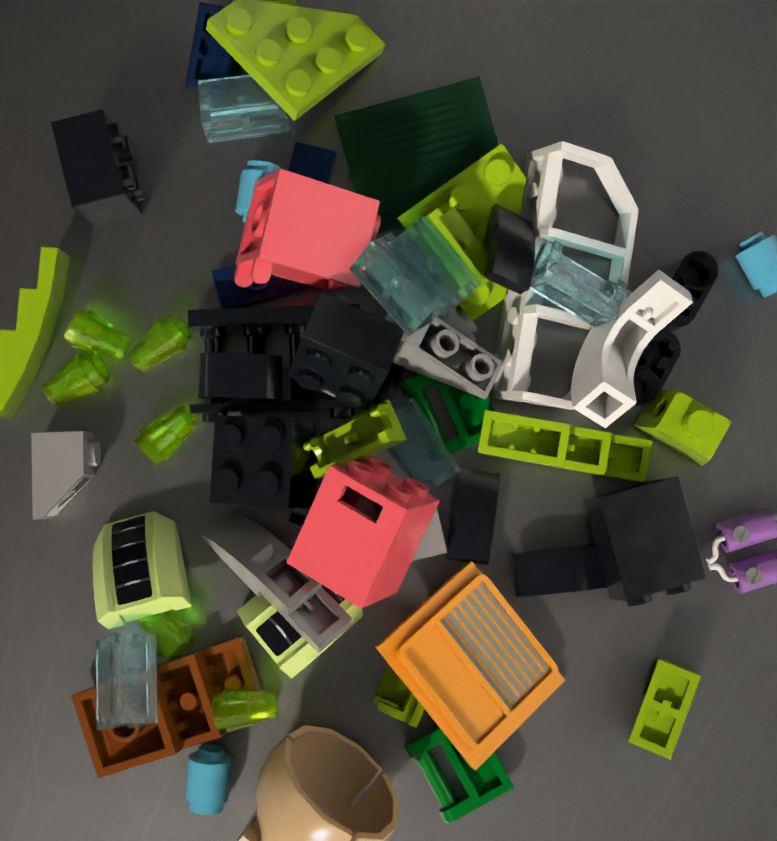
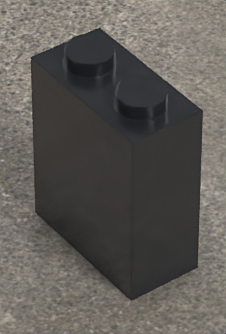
[583,476,706,607]

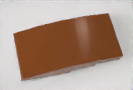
[71,635,271,778]

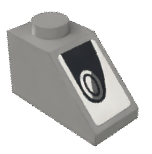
[31,431,101,520]

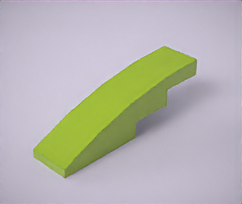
[0,247,70,418]
[478,410,653,483]

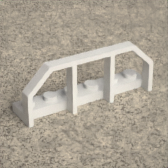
[488,141,639,410]

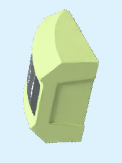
[92,511,192,629]
[237,585,363,678]

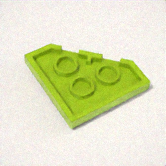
[206,0,385,121]
[397,143,526,321]

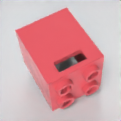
[234,168,381,292]
[286,457,440,609]

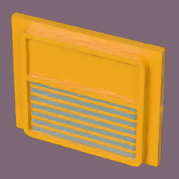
[375,561,565,770]

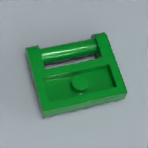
[399,374,495,462]
[404,726,514,823]

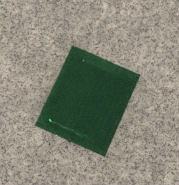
[334,77,498,234]

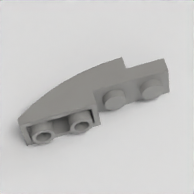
[201,508,352,654]

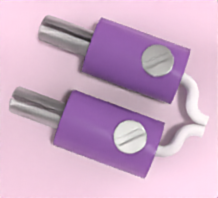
[706,507,777,594]

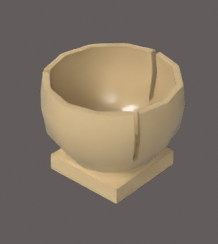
[237,725,399,841]

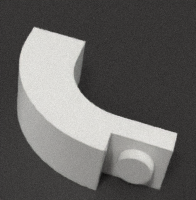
[571,269,693,428]

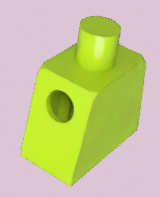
[632,390,732,466]

